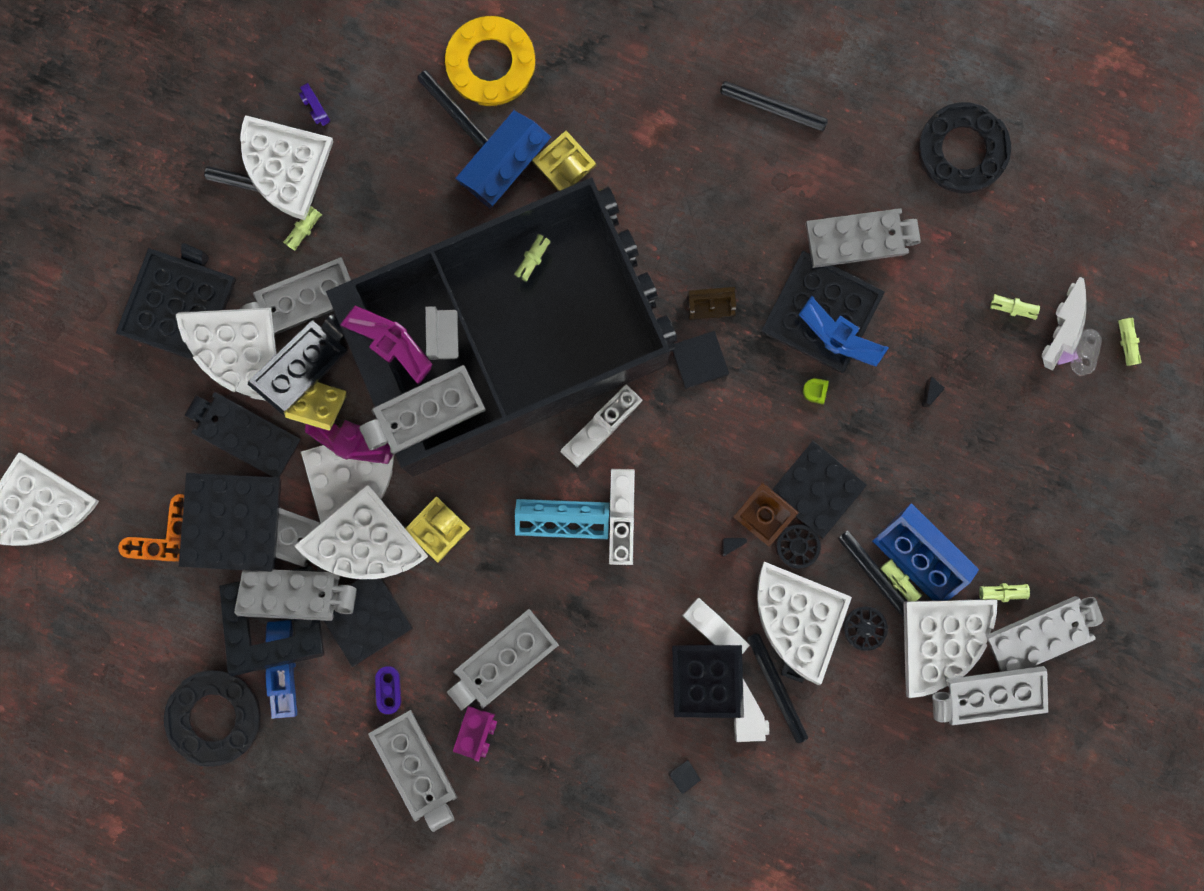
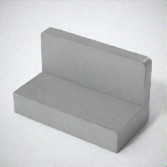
[426,307,459,360]

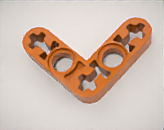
[118,494,184,562]

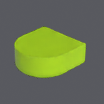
[803,378,829,404]

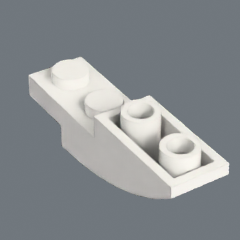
[1042,277,1086,370]
[561,385,643,467]
[609,469,635,565]

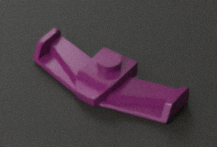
[340,306,432,385]
[305,420,393,464]

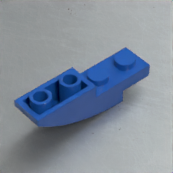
[266,620,297,719]

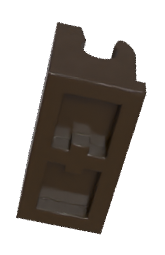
[687,287,736,320]

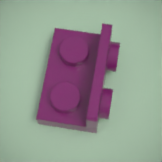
[453,706,498,762]

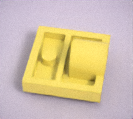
[532,131,596,191]
[285,382,346,431]
[405,496,470,563]

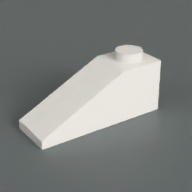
[682,598,750,654]
[734,679,769,742]

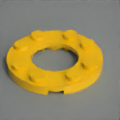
[445,16,535,106]

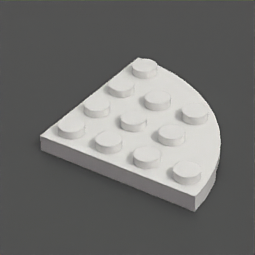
[240,115,333,220]
[176,308,276,400]
[301,445,395,523]
[0,453,99,546]
[294,485,428,579]
[757,562,852,685]
[904,600,997,698]

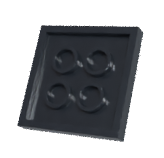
[772,441,867,539]
[323,578,413,667]
[672,645,744,718]

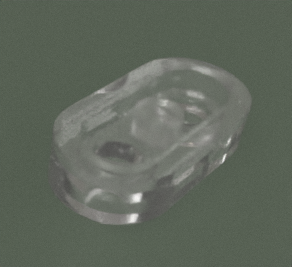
[1071,329,1102,375]

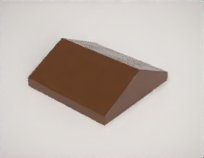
[733,482,799,546]

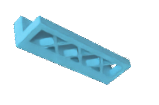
[515,499,609,539]

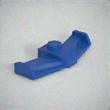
[799,296,889,367]

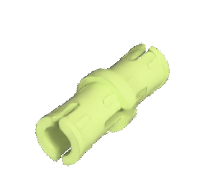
[283,206,322,251]
[514,234,551,282]
[990,294,1040,320]
[1118,318,1142,366]
[880,559,922,602]
[979,583,1030,602]

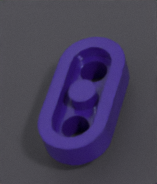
[298,83,331,126]
[375,666,401,714]

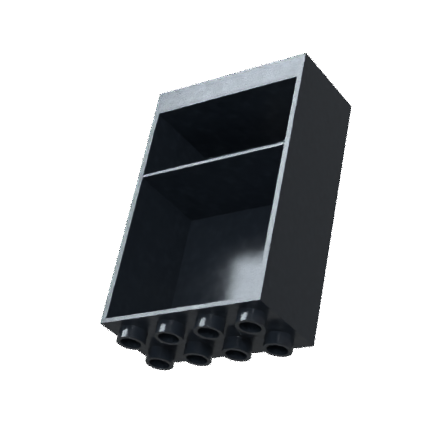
[326,177,678,477]

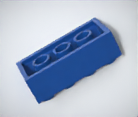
[455,110,551,209]
[873,503,979,601]

